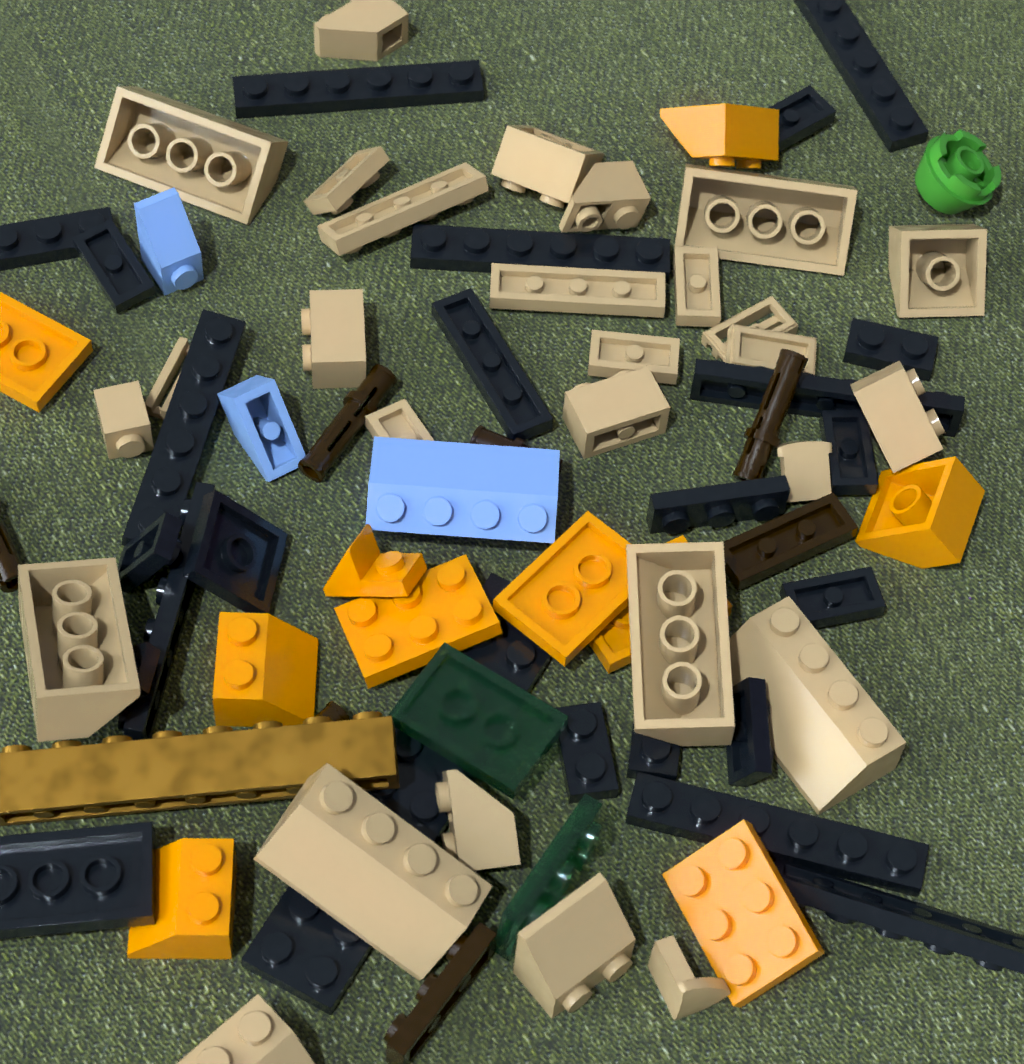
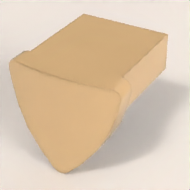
[777,441,832,503]
[647,935,731,1021]

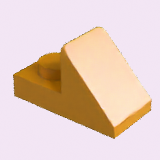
[323,524,427,597]

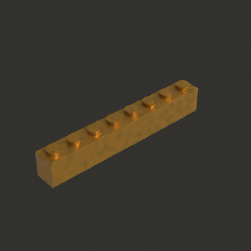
[0,711,400,826]

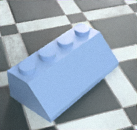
[365,436,560,543]

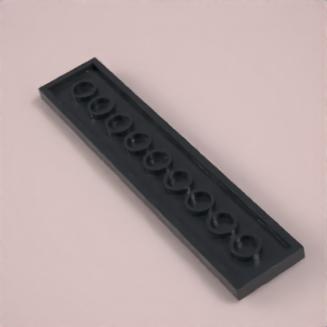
[241,572,552,1015]

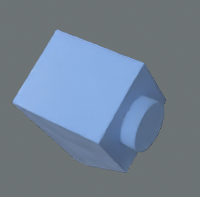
[134,187,204,296]
[217,375,306,482]

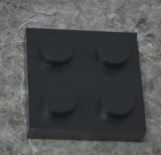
[183,490,288,613]

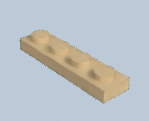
[317,162,489,256]
[489,263,666,318]

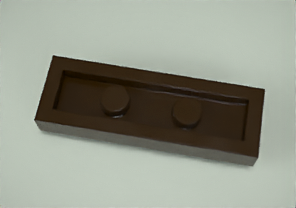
[723,492,858,591]
[384,922,497,1064]

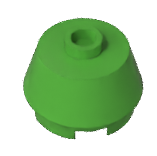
[915,130,1001,215]

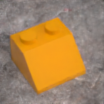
[660,103,779,170]
[855,456,985,569]
[212,612,319,727]
[127,838,237,959]

